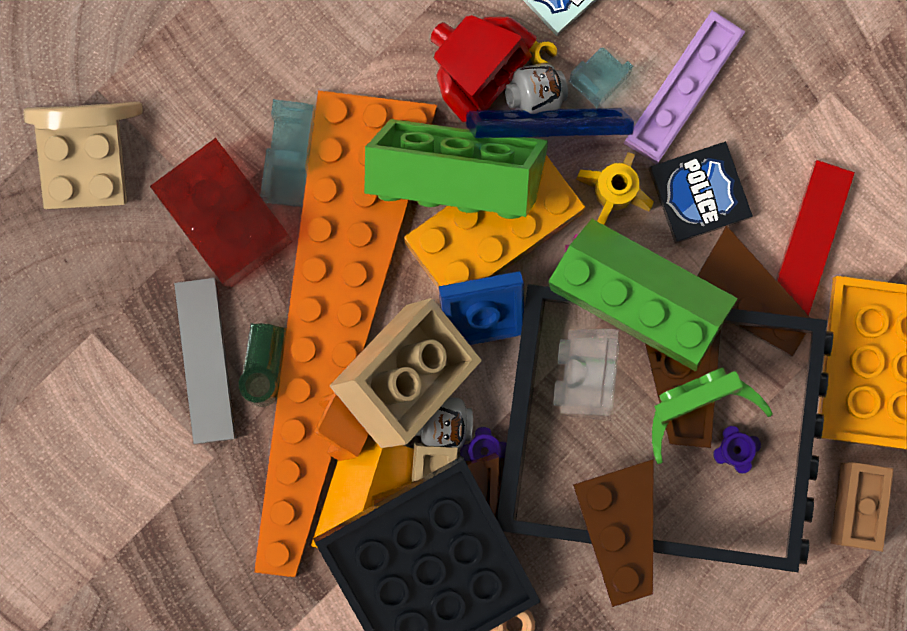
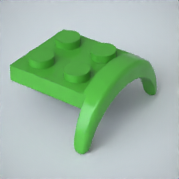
[652,367,773,464]

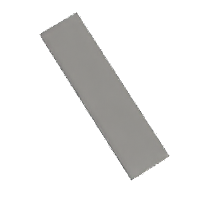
[174,278,236,444]

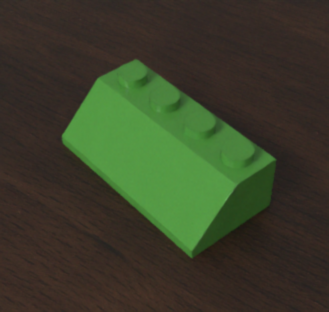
[364,119,548,219]
[548,219,738,371]

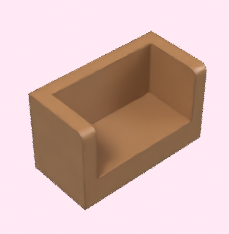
[830,462,894,552]

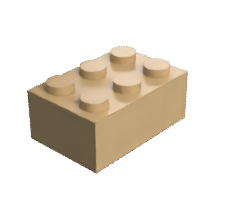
[330,298,482,448]

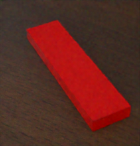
[776,160,855,316]

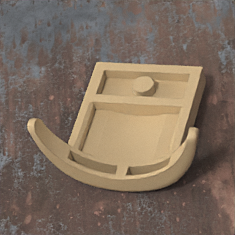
[23,101,143,209]

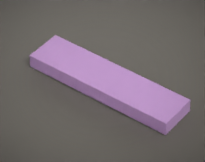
[624,10,745,164]

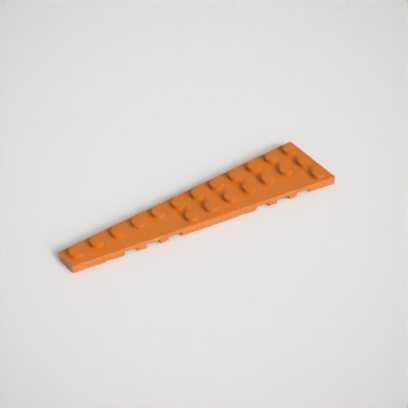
[254,90,437,577]

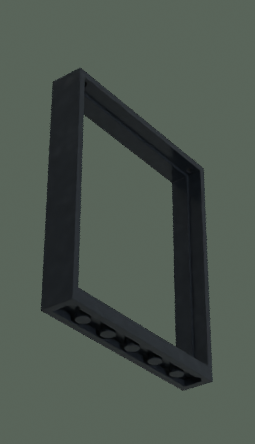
[497,284,833,573]

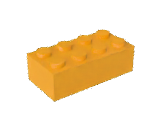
[404,155,585,290]

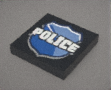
[649,141,753,244]

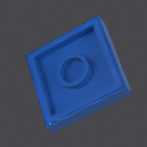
[438,271,524,345]

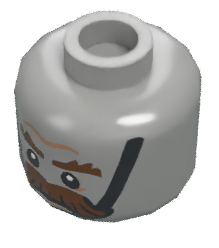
[505,63,568,119]
[416,398,473,450]

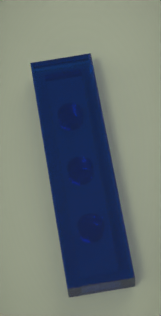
[466,108,634,138]

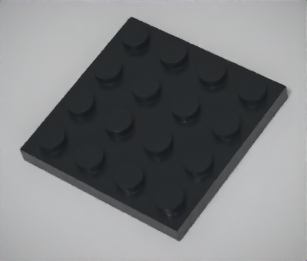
[313,456,541,631]

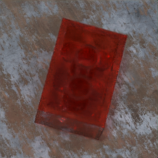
[150,138,293,289]

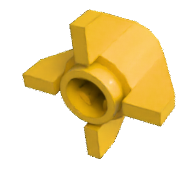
[576,152,654,225]

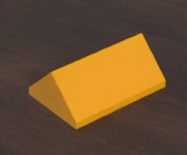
[311,435,414,549]

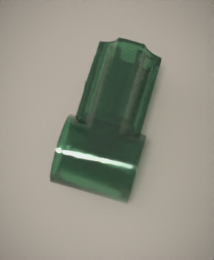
[239,323,286,407]

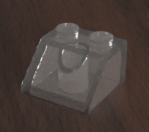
[553,329,620,421]

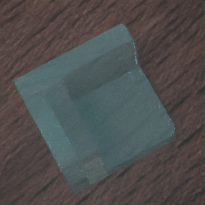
[569,48,634,108]
[270,99,315,160]
[260,148,309,207]

